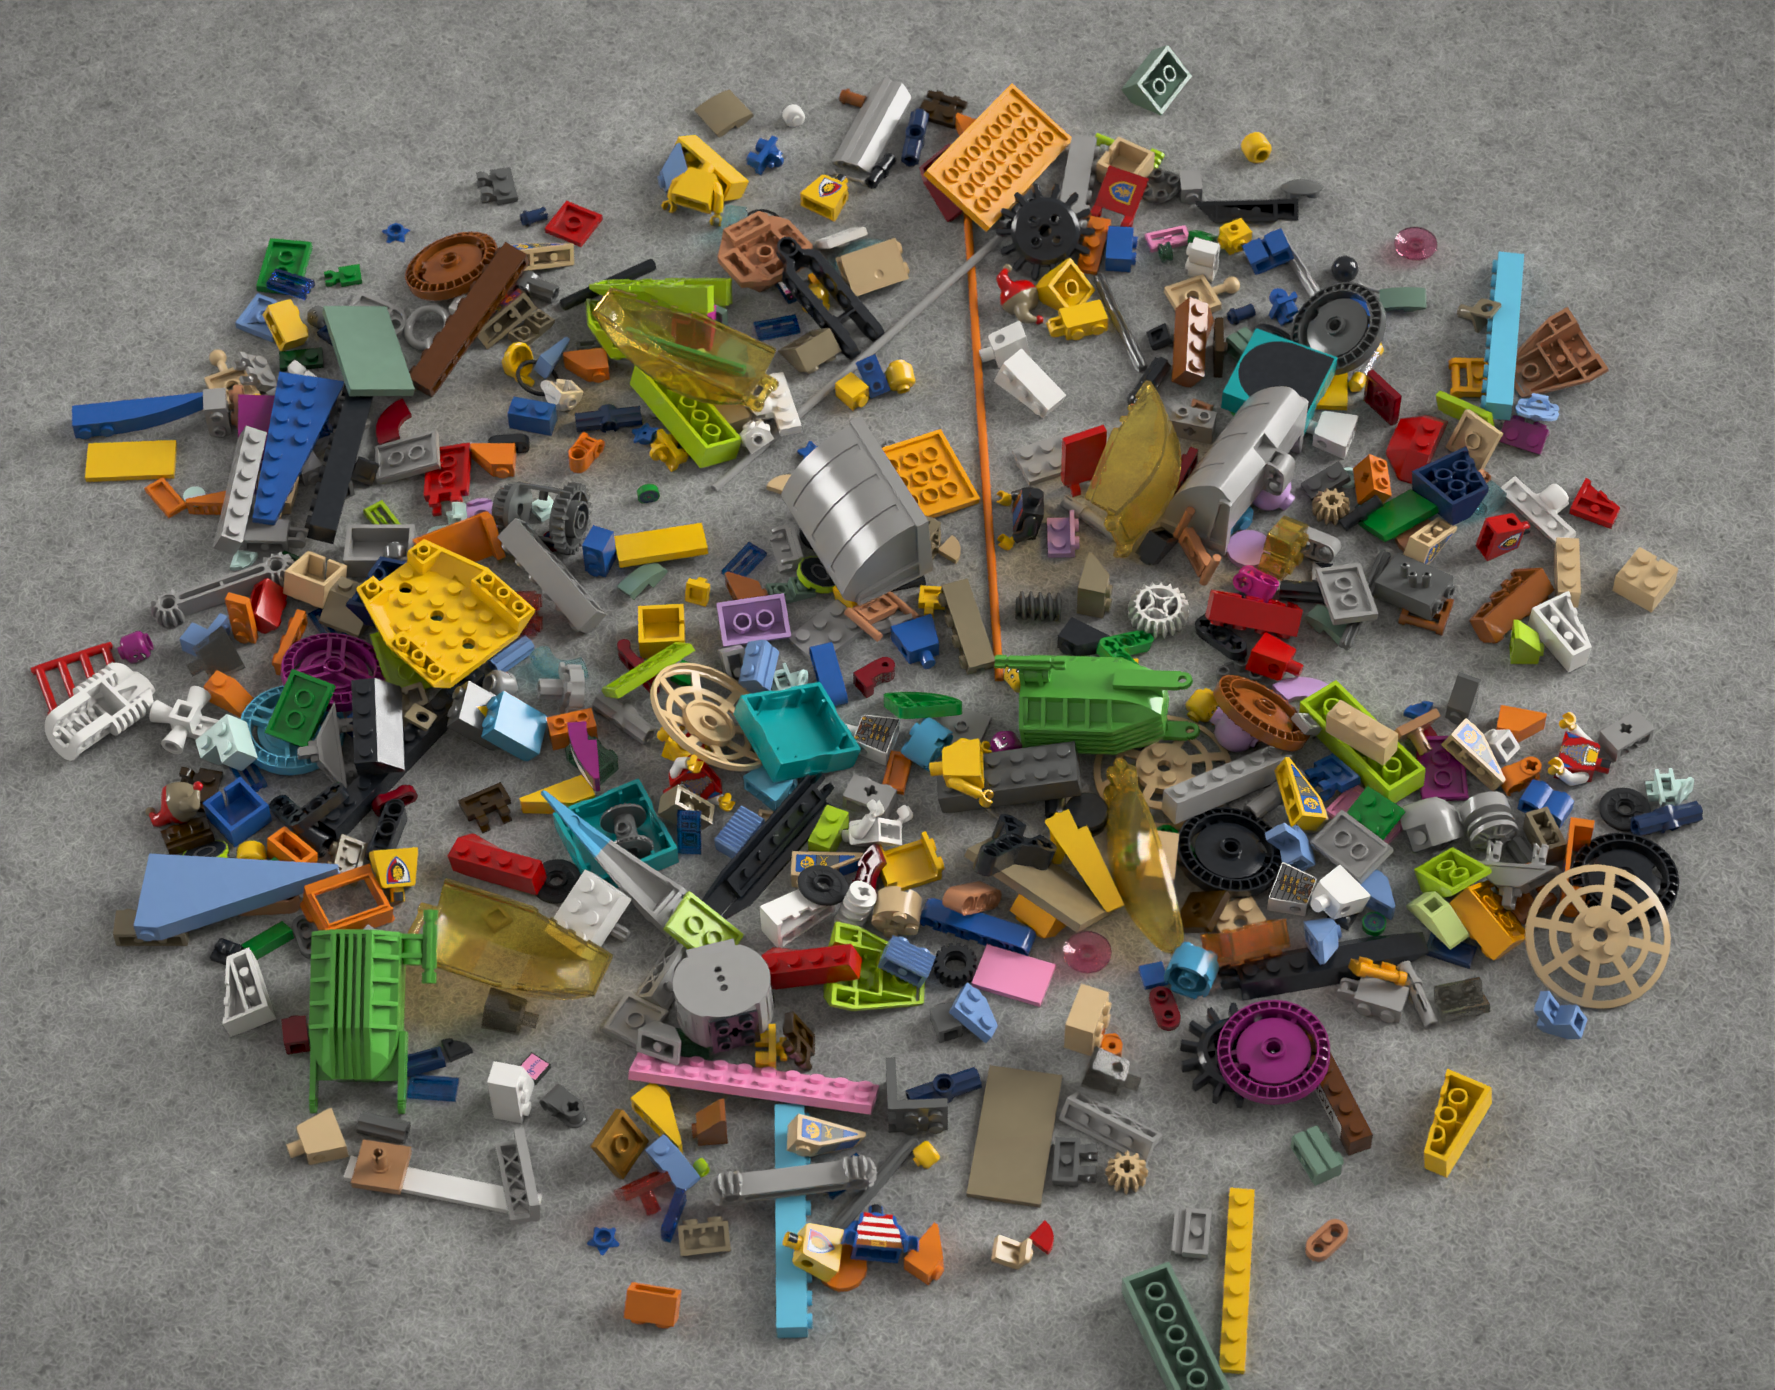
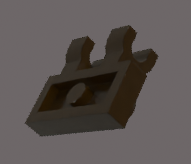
[179,767,223,813]
[458,782,512,834]

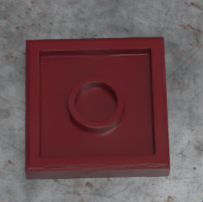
[1363,369,1402,426]

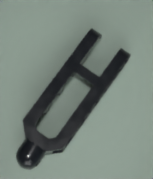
[775,237,885,360]

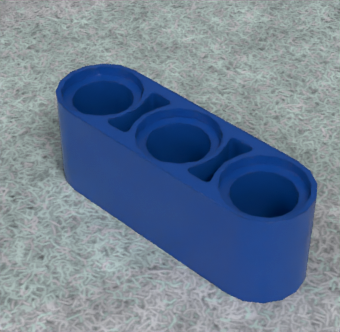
[809,642,848,706]

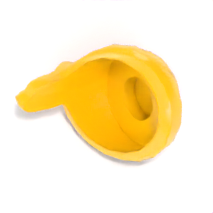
[501,342,535,387]

